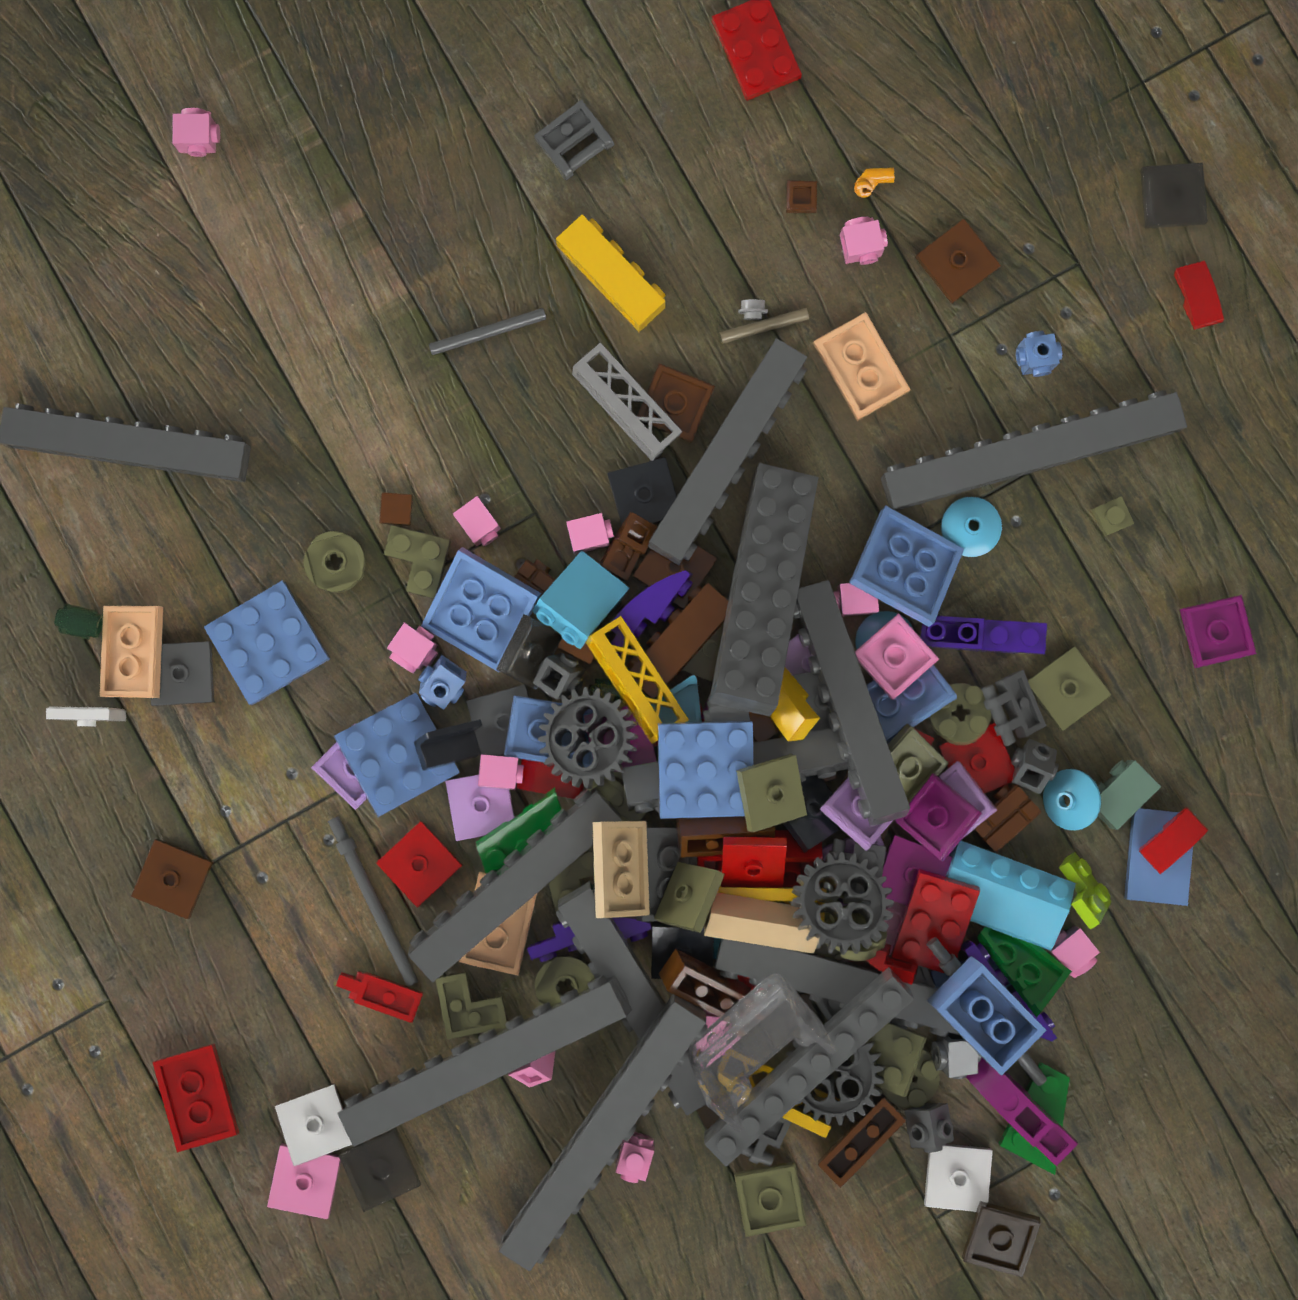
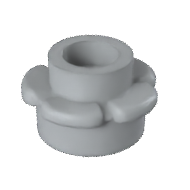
[738,299,768,320]

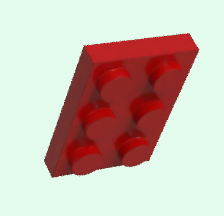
[712,0,802,101]
[891,869,980,973]
[152,1043,239,1153]

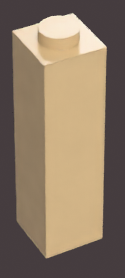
[704,893,821,954]

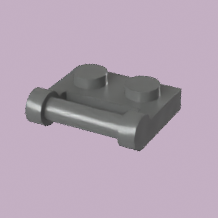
[534,100,615,181]

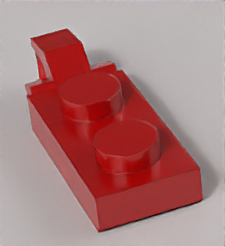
[336,971,424,1023]

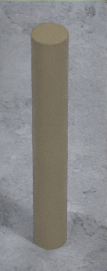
[719,308,809,344]

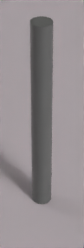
[428,308,546,356]

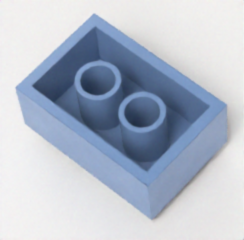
[927,956,1046,1076]

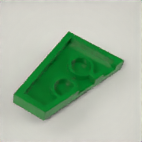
[476,787,562,873]
[977,926,1072,1018]
[998,1062,1070,1175]

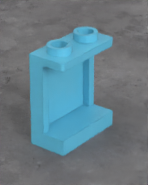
[533,551,629,649]

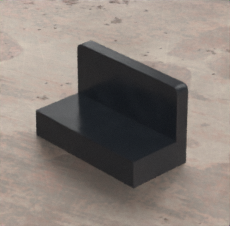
[414,719,482,771]

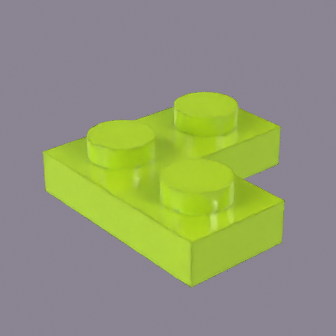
[1059,852,1112,929]

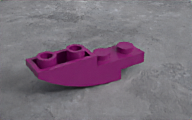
[966,1057,1078,1166]

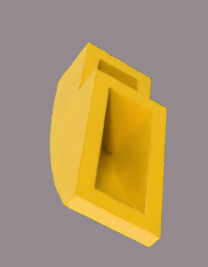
[770,667,820,741]

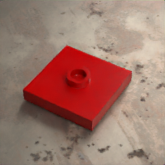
[937,723,1014,793]
[376,821,463,908]
[721,837,787,888]

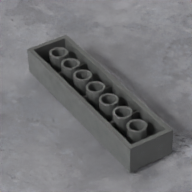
[709,463,818,717]

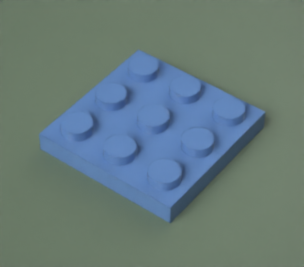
[850,505,964,627]
[421,547,541,672]
[204,580,330,705]
[334,693,460,817]
[658,721,754,819]

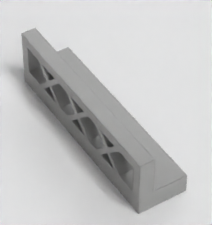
[572,343,682,461]

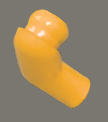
[854,168,894,198]

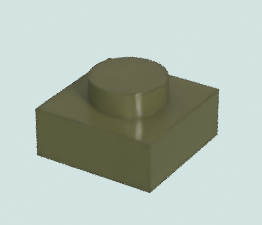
[1092,496,1134,537]

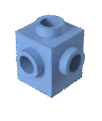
[1016,331,1062,377]
[418,655,467,710]

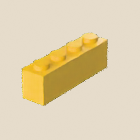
[556,214,666,332]

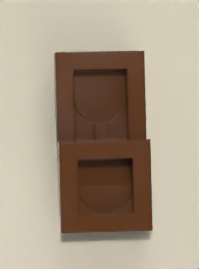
[600,512,657,581]

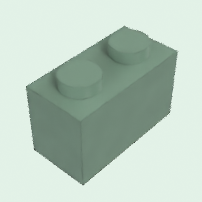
[1097,760,1161,830]

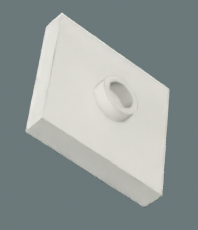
[46,707,126,727]
[275,1084,352,1166]
[924,1144,993,1212]

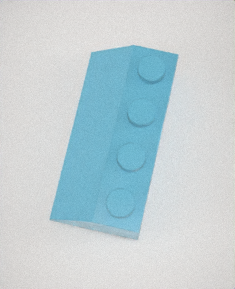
[946,841,1076,951]

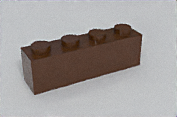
[626,583,728,699]

